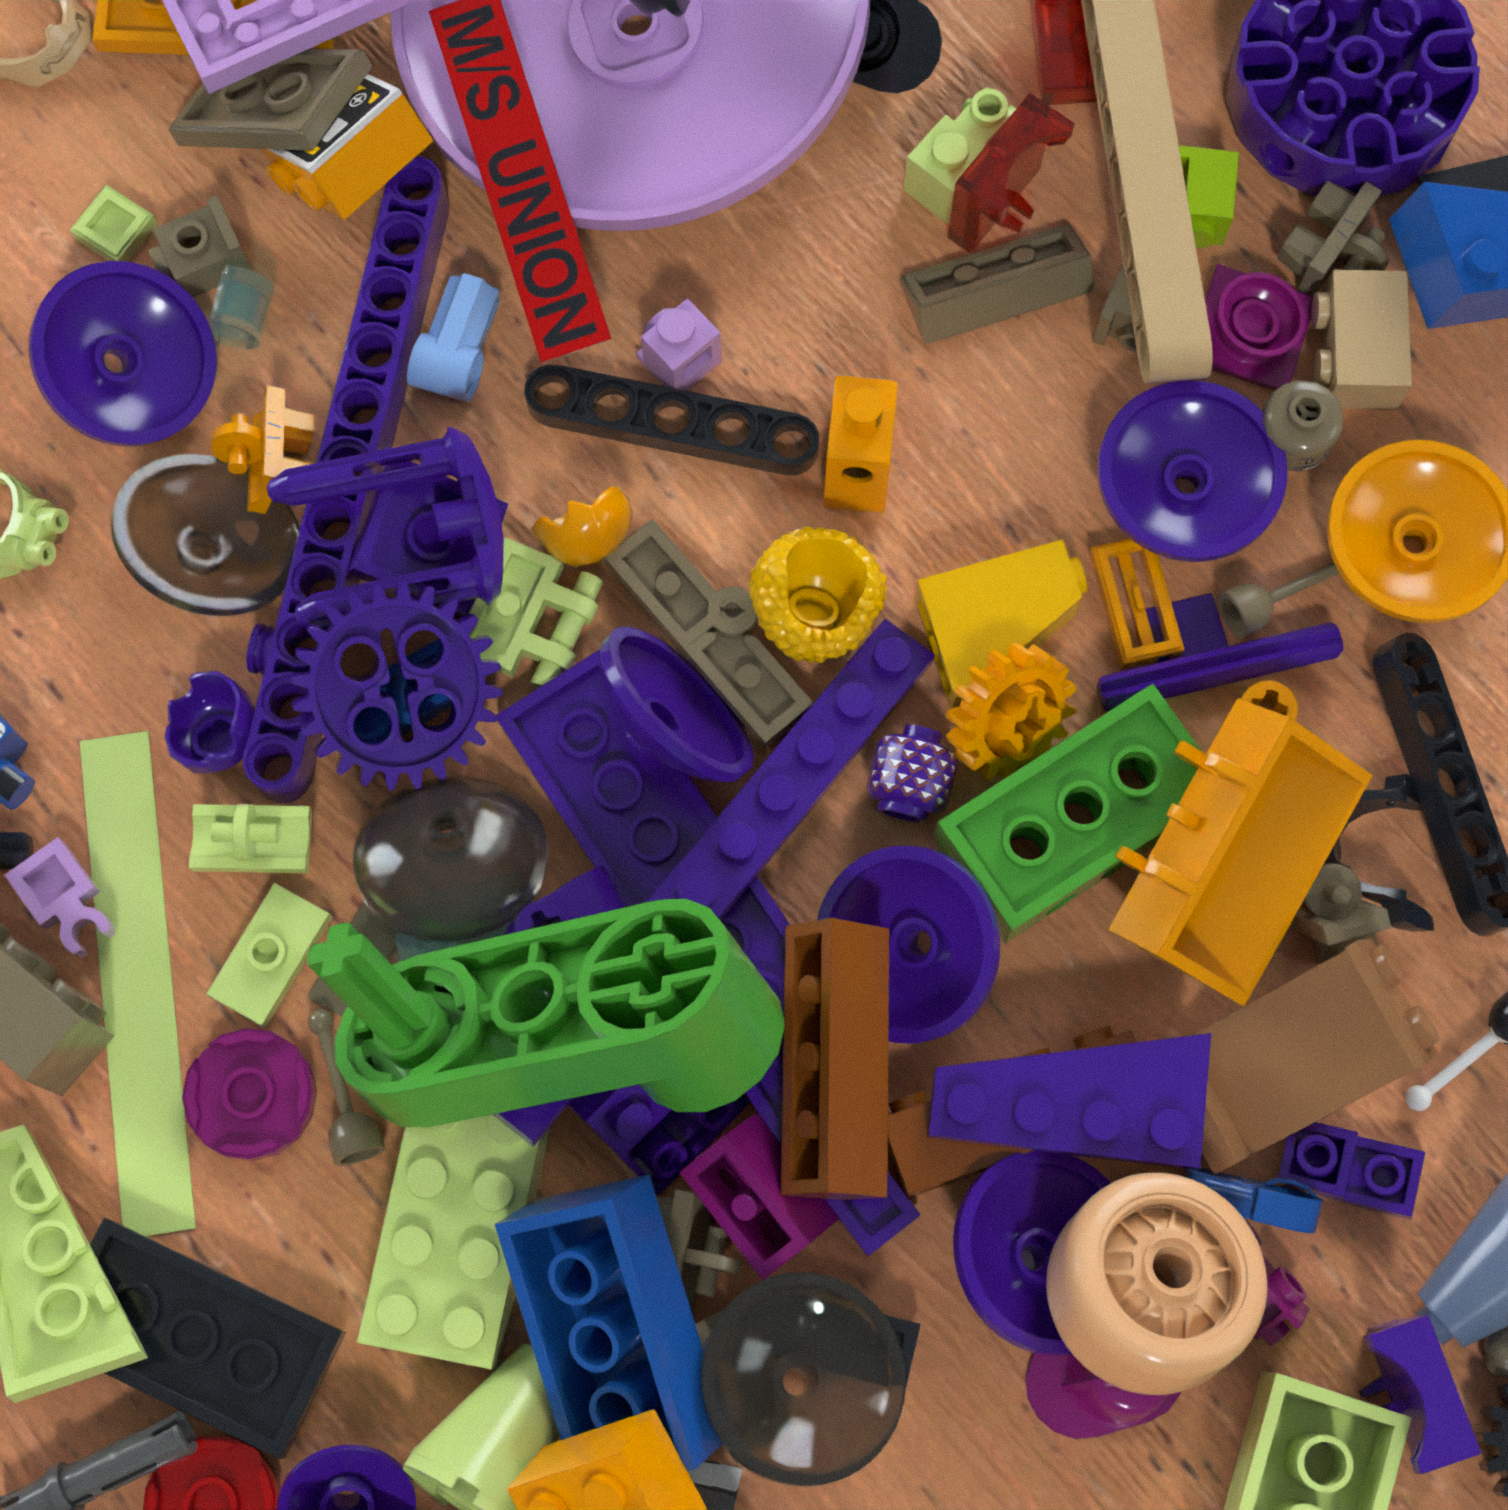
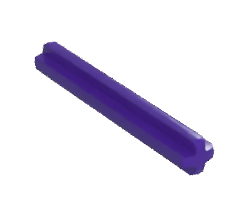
[1097,622,1343,712]

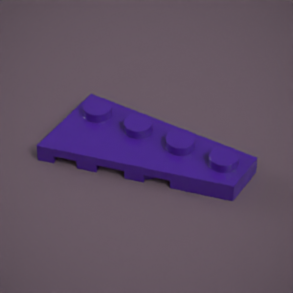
[928,1033,1211,1170]

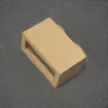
[1311,270,1412,410]

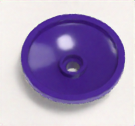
[29,261,217,447]
[1097,380,1288,562]
[600,626,753,782]
[817,846,1000,1044]
[953,1151,1111,1356]

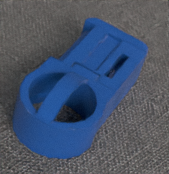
[1183,1167,1323,1233]

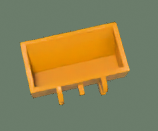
[1108,698,1373,1007]

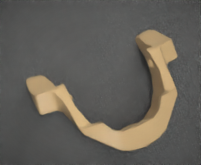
[0,0,92,87]

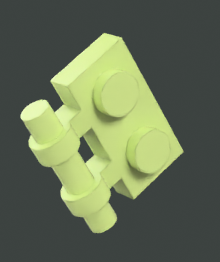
[469,537,603,689]

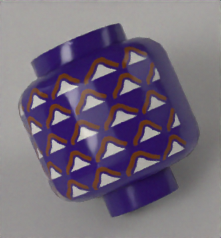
[866,724,958,824]

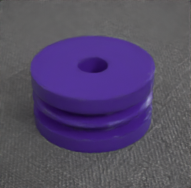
[247,623,275,675]

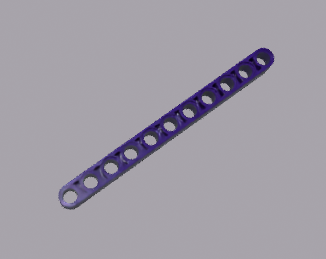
[243,156,449,803]

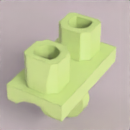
[188,804,312,873]

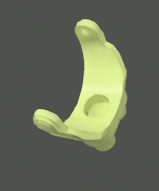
[0,469,69,579]

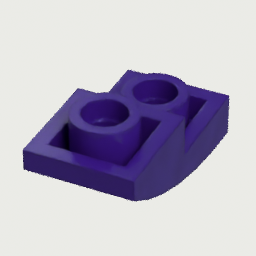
[1278,1122,1425,1220]

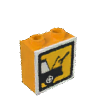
[261,74,433,220]

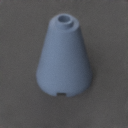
[1416,1172,1508,1348]

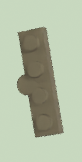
[604,519,814,749]

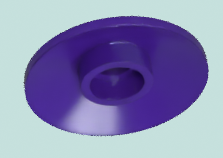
[277,1445,416,1510]

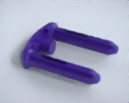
[267,427,504,630]

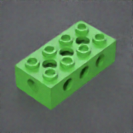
[933,683,1201,944]

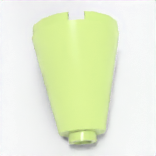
[402,1343,559,1510]

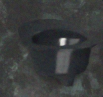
[852,0,942,94]

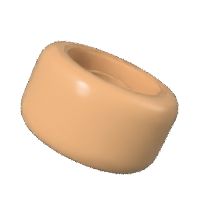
[1046,1172,1267,1395]

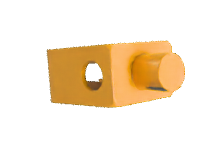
[823,376,898,513]

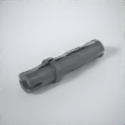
[0,1411,198,1510]

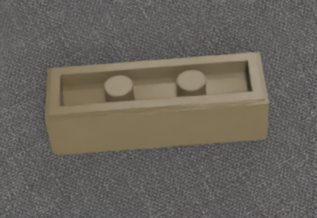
[900,224,1094,343]

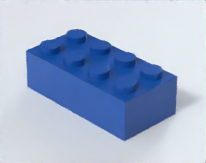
[494,1174,730,1471]

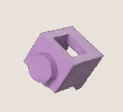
[636,298,722,391]

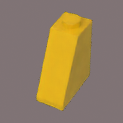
[914,539,1087,710]

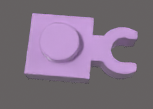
[4,837,115,959]

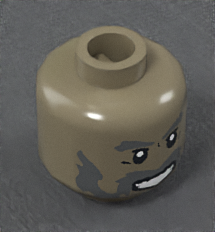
[1262,380,1344,472]

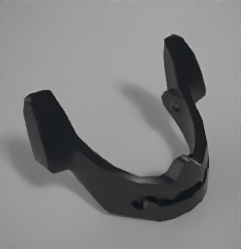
[1324,774,1434,932]

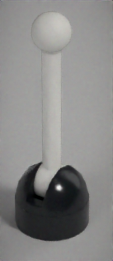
[1405,991,1508,1111]

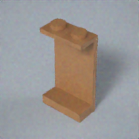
[1190,937,1440,1175]

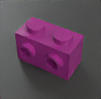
[679,1113,839,1281]

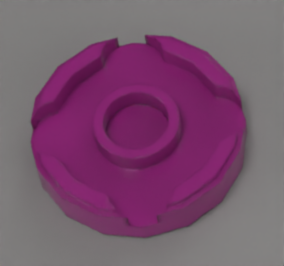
[182,1028,317,1161]

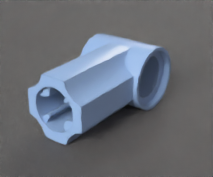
[407,273,501,403]

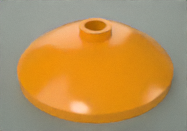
[1327,440,1508,623]

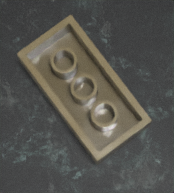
[0,922,114,1096]

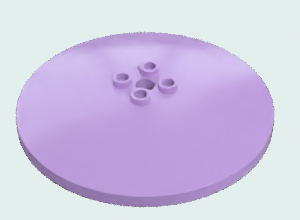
[390,0,870,231]

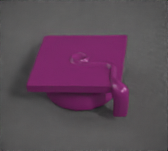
[1205,264,1313,391]

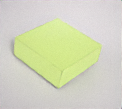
[70,185,158,262]

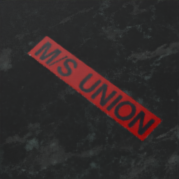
[428,0,612,363]

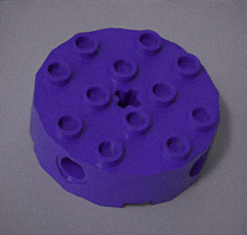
[1226,0,1480,197]

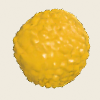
[749,526,887,663]

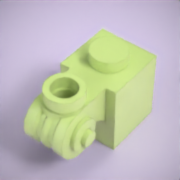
[903,87,1022,225]

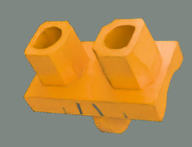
[211,385,315,514]

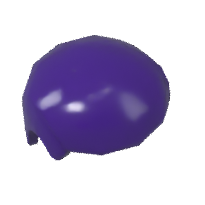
[164,671,255,775]

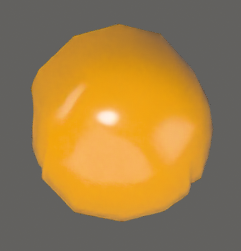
[531,486,633,566]

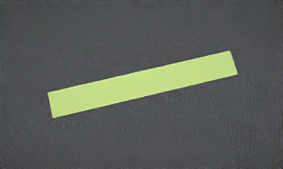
[80,731,196,1236]

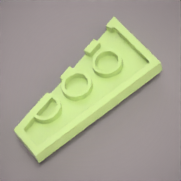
[0,1124,148,1403]

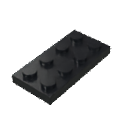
[90,1218,346,1459]

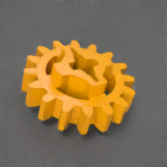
[946,642,1077,781]

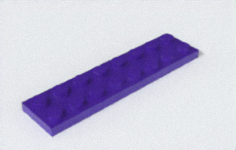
[496,649,790,1143]

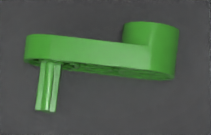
[308,899,785,1127]

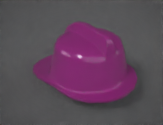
[1026,1353,1181,1439]

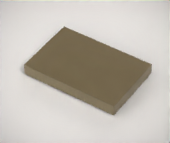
[168,49,373,150]

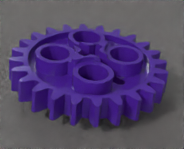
[290,580,503,791]

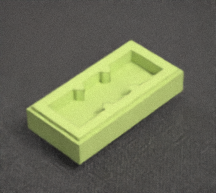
[206,883,333,1029]

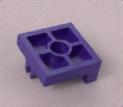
[1359,1315,1482,1474]

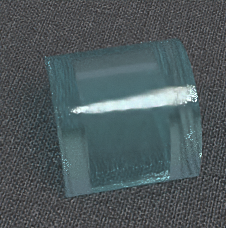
[210,265,274,349]

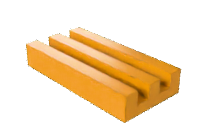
[1089,538,1185,670]

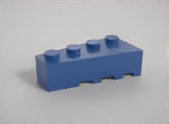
[1389,182,1508,329]

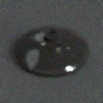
[111,454,300,616]
[353,776,549,941]
[699,1272,906,1487]

